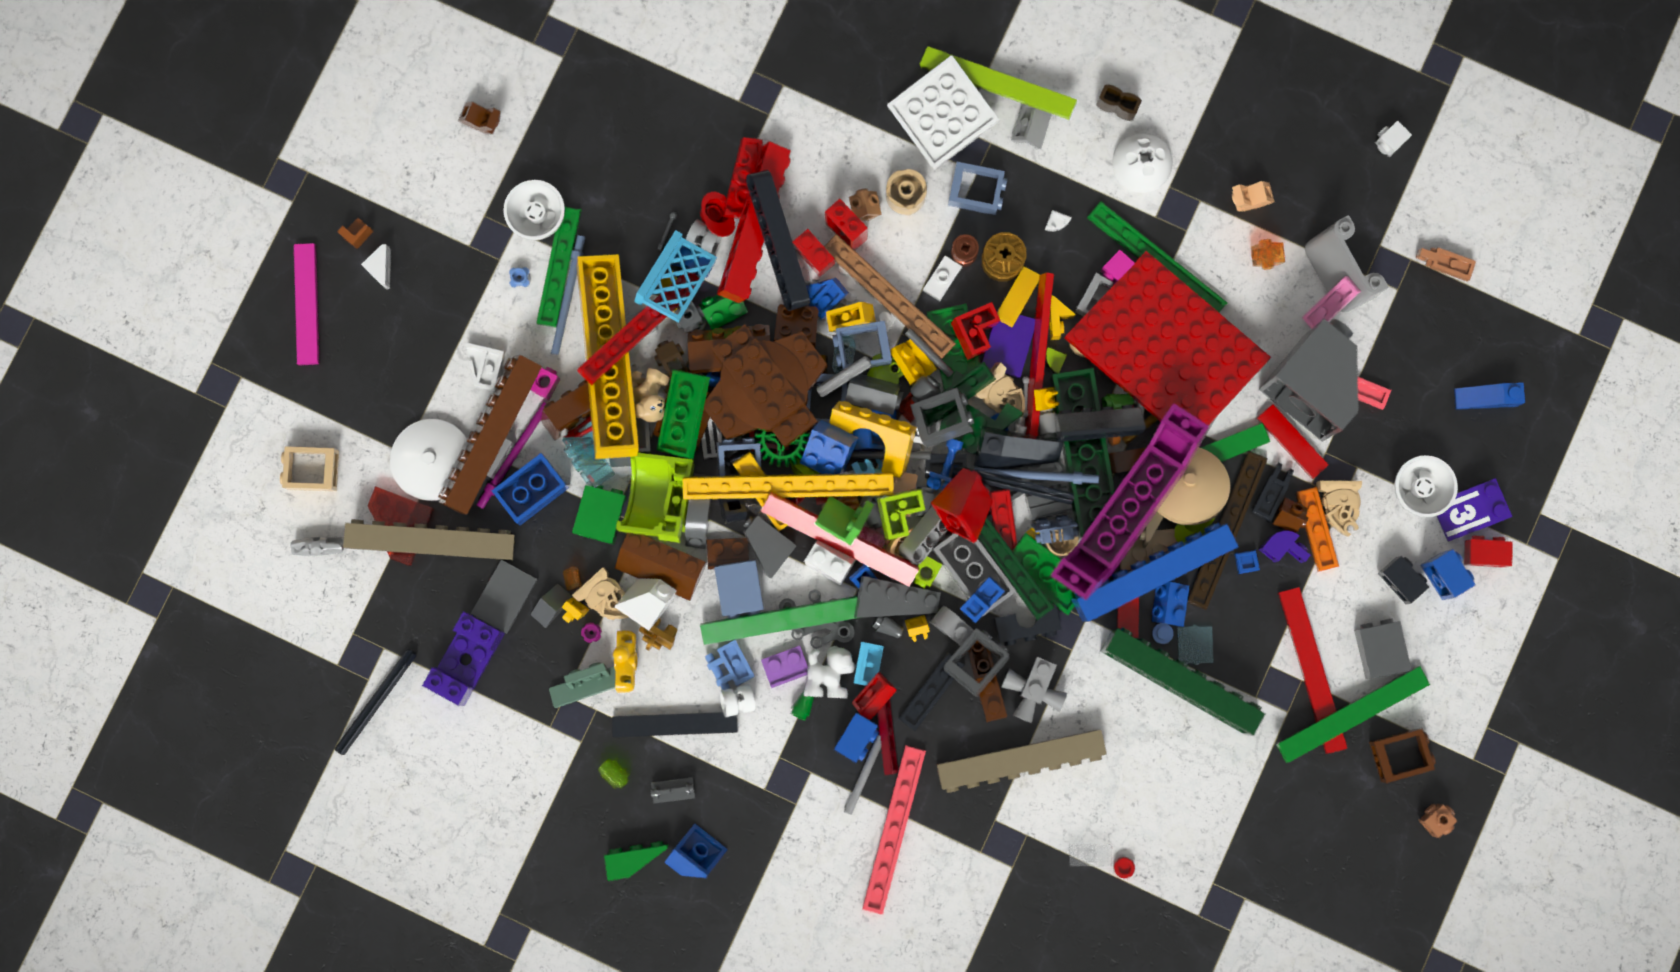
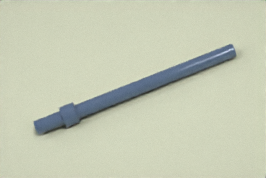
[551,235,585,355]
[974,468,1099,484]

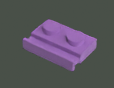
[761,646,808,688]

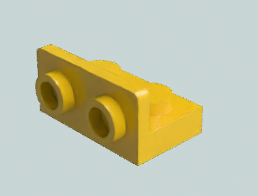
[890,339,937,385]

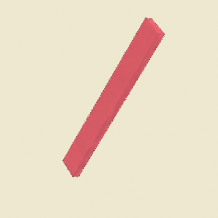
[862,745,926,915]

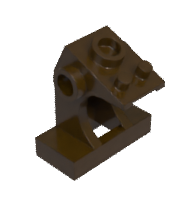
[653,340,703,394]

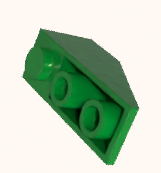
[604,841,669,881]

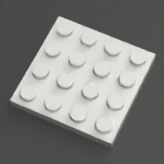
[887,55,1000,170]

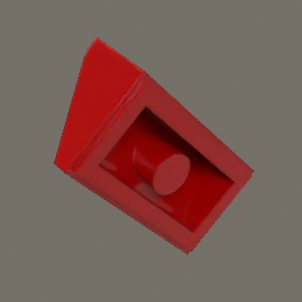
[852,672,896,720]

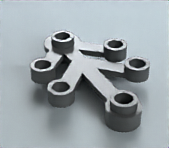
[779,590,854,649]

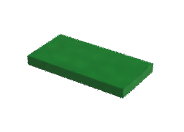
[927,303,980,390]
[657,369,710,459]
[1012,533,1076,615]

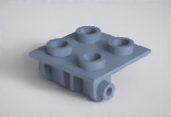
[1031,515,1078,544]

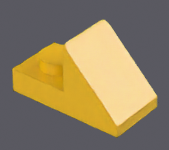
[1049,296,1075,340]

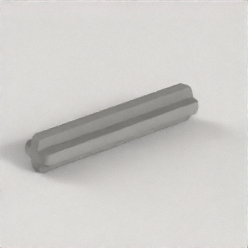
[817,356,871,397]

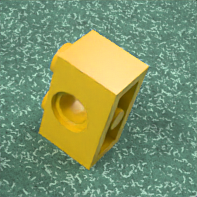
[826,302,876,333]

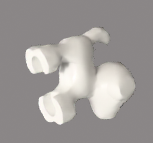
[804,646,856,698]

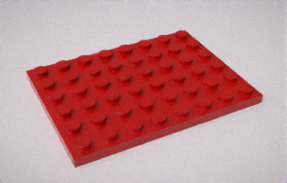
[1065,251,1271,426]

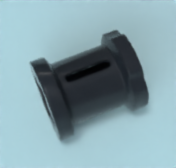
[724,450,745,473]

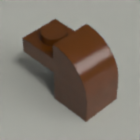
[458,102,501,135]

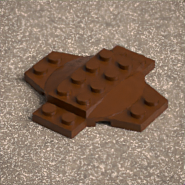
[704,324,827,447]

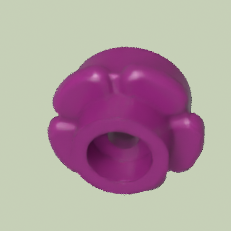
[581,622,602,643]

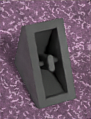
[530,584,573,628]

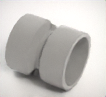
[686,219,722,254]

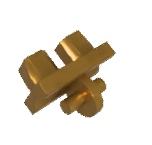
[639,618,678,651]

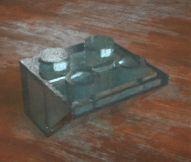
[562,437,615,488]

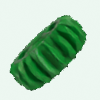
[755,429,810,468]

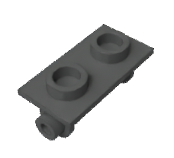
[651,777,695,803]

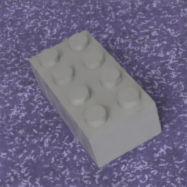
[932,533,1017,617]

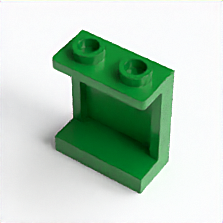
[572,483,627,545]

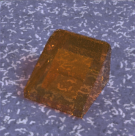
[563,566,582,591]

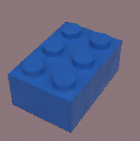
[492,453,569,526]

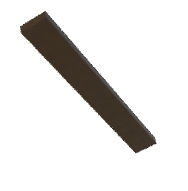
[1187,451,1268,610]

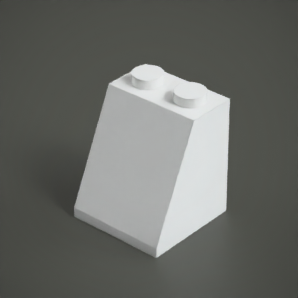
[804,540,856,586]

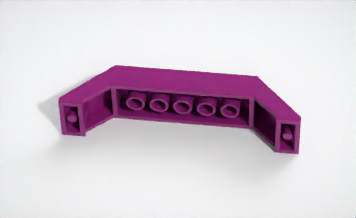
[1051,404,1210,600]

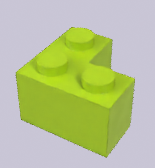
[876,488,925,540]

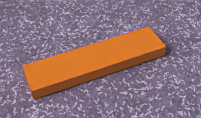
[1295,487,1339,572]

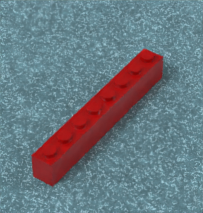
[717,141,791,303]

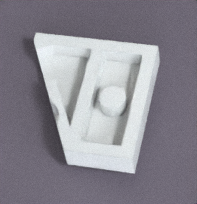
[465,342,505,392]

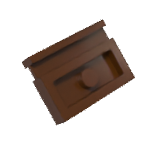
[707,538,749,570]

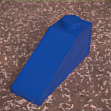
[1454,383,1525,409]

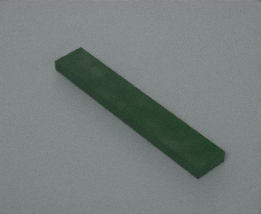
[978,517,1054,620]

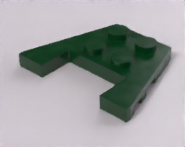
[939,371,1024,455]

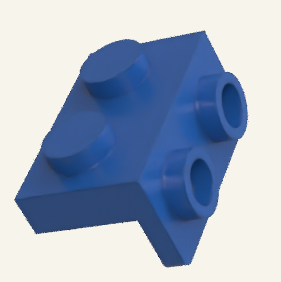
[1151,582,1189,627]

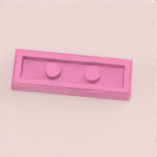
[1302,276,1361,329]

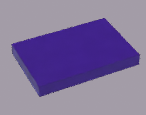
[982,309,1035,379]

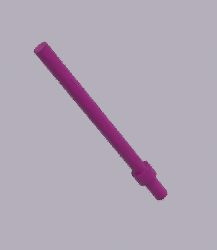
[476,401,547,509]

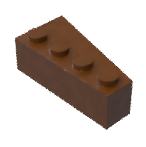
[541,380,591,441]

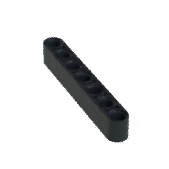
[746,170,810,311]

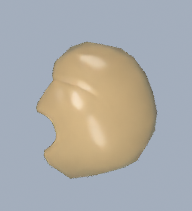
[1046,528,1079,556]

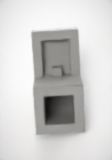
[930,606,974,647]

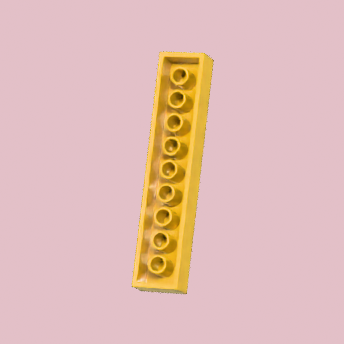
[577,255,639,459]

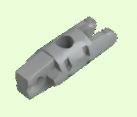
[290,537,344,556]

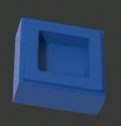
[1234,550,1260,574]

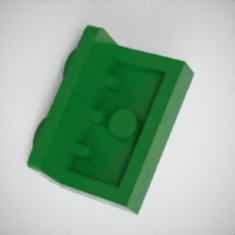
[698,295,748,330]

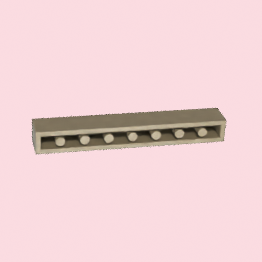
[343,519,515,560]
[936,730,1107,793]

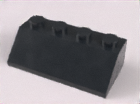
[1055,405,1146,442]

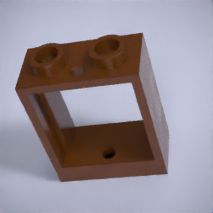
[1369,728,1436,783]

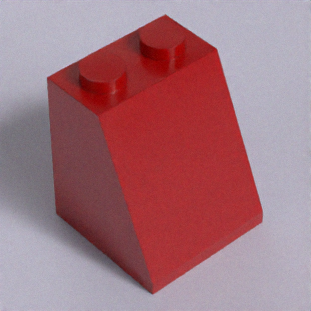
[931,468,993,543]

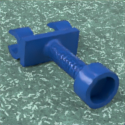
[926,439,964,490]

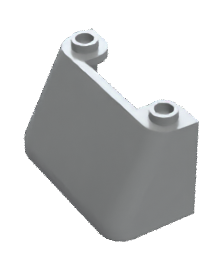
[1305,215,1389,312]

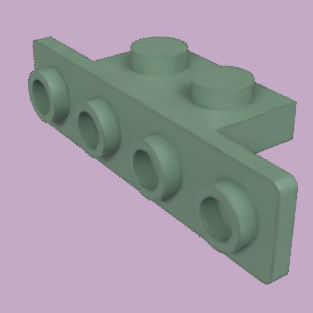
[549,662,631,708]

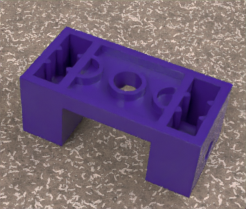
[422,612,505,706]

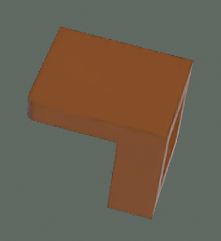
[337,218,373,249]

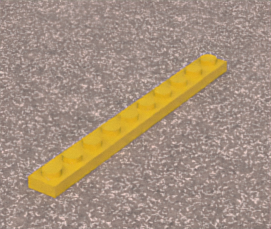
[683,473,893,499]

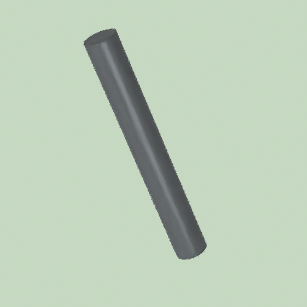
[905,328,954,377]

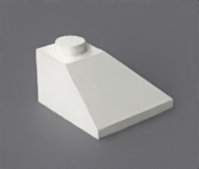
[615,579,677,630]

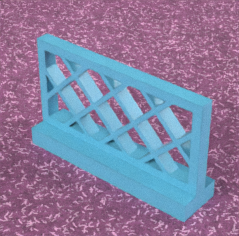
[634,230,717,323]

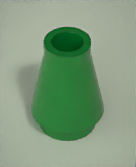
[790,688,814,721]

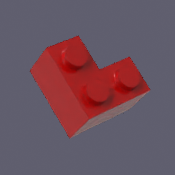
[951,302,1001,360]

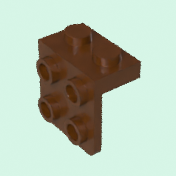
[774,304,818,349]

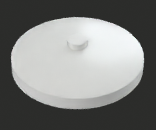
[390,419,468,501]

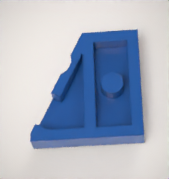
[806,277,849,320]

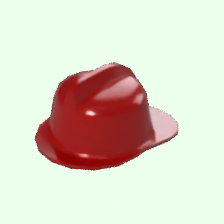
[700,192,735,237]

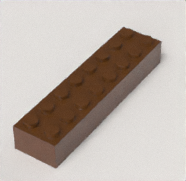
[438,355,542,515]

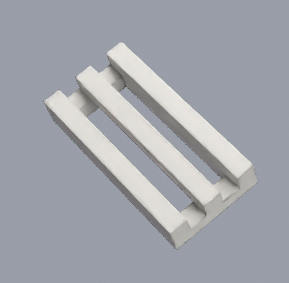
[702,418,722,460]

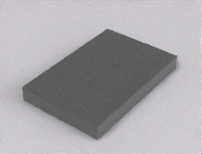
[471,560,538,634]

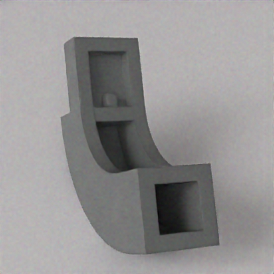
[685,473,712,549]

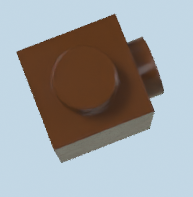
[1273,498,1309,533]

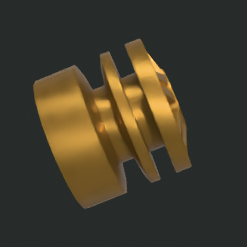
[982,232,1026,282]

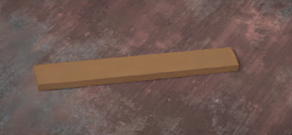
[824,234,956,359]

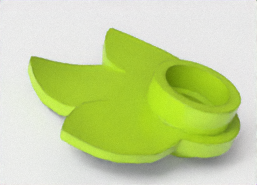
[867,353,904,384]

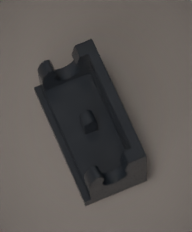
[925,454,967,479]

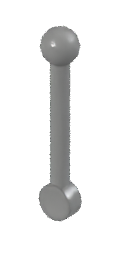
[1022,376,1029,418]

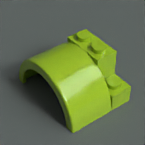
[616,453,695,543]

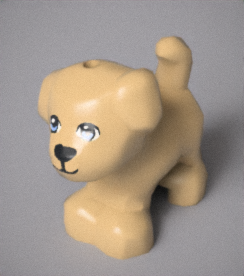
[631,368,669,422]

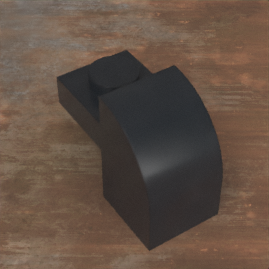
[718,498,747,524]

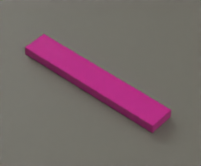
[294,243,319,365]

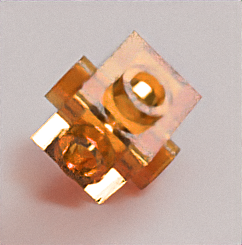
[1251,239,1285,270]

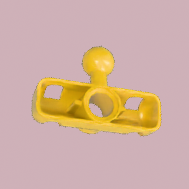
[613,630,637,693]

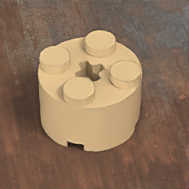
[886,169,927,215]

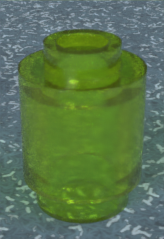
[598,758,629,789]

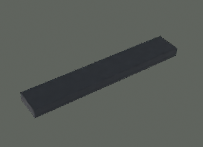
[612,712,738,737]

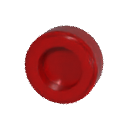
[1113,857,1135,879]

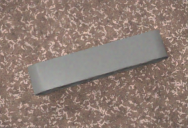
[899,506,948,564]

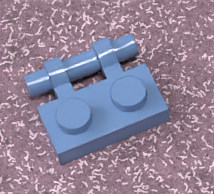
[705,640,755,690]

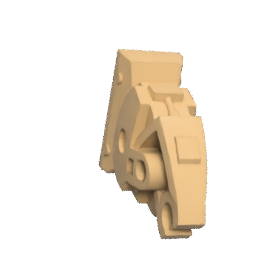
[974,362,1025,418]
[1316,481,1362,537]
[572,567,630,620]

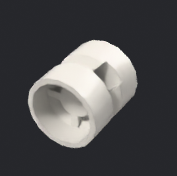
[719,684,755,717]

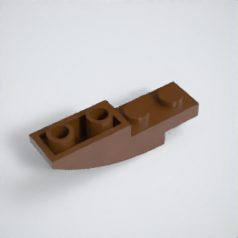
[968,641,1007,722]

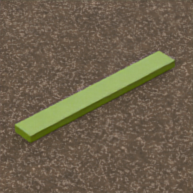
[920,47,1077,120]

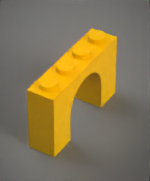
[830,401,917,478]

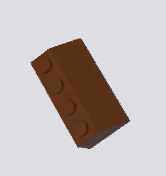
[687,324,771,374]
[615,533,707,601]

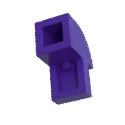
[1259,531,1311,563]

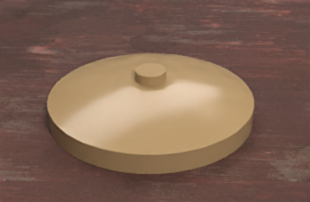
[1157,448,1230,525]

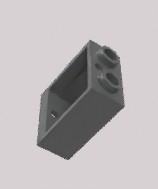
[911,388,974,448]
[944,628,1009,697]

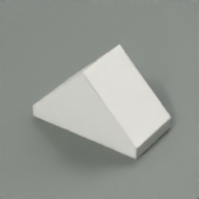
[361,244,391,289]

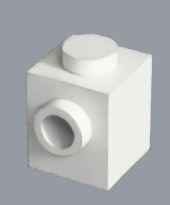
[1376,121,1412,157]

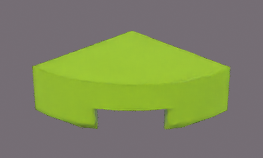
[1046,347,1067,374]

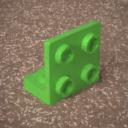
[815,496,874,546]

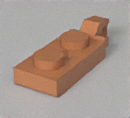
[1416,247,1476,282]

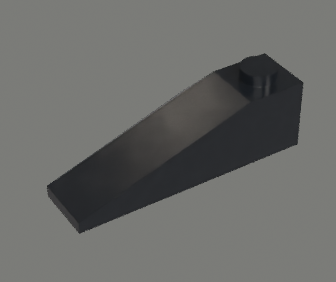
[973,426,1063,469]

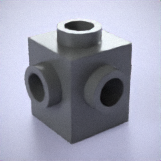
[675,302,704,333]

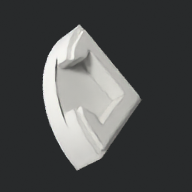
[1045,210,1072,231]

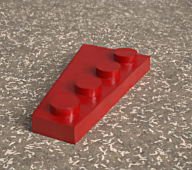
[722,138,763,218]

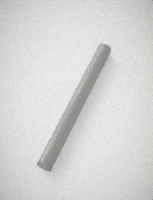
[844,735,881,815]

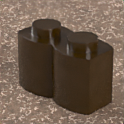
[1096,85,1142,121]

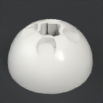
[1112,133,1173,193]
[504,180,565,240]
[1394,456,1458,517]

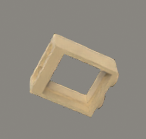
[280,446,339,491]

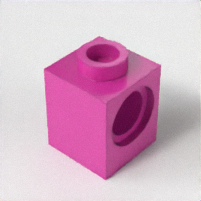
[1101,250,1135,284]
[530,367,561,400]

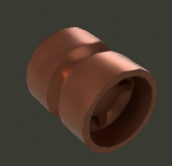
[951,234,979,267]

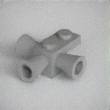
[1001,657,1067,723]

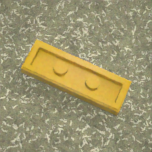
[997,267,1040,328]

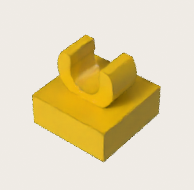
[1034,387,1059,411]
[562,597,589,623]
[905,615,930,642]

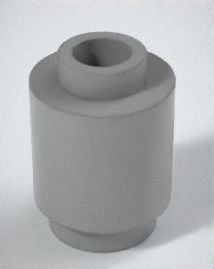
[1038,408,1057,439]

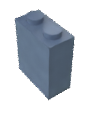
[714,559,764,619]

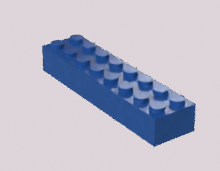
[1071,523,1238,622]

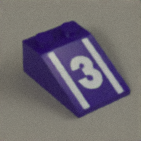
[1437,478,1512,542]

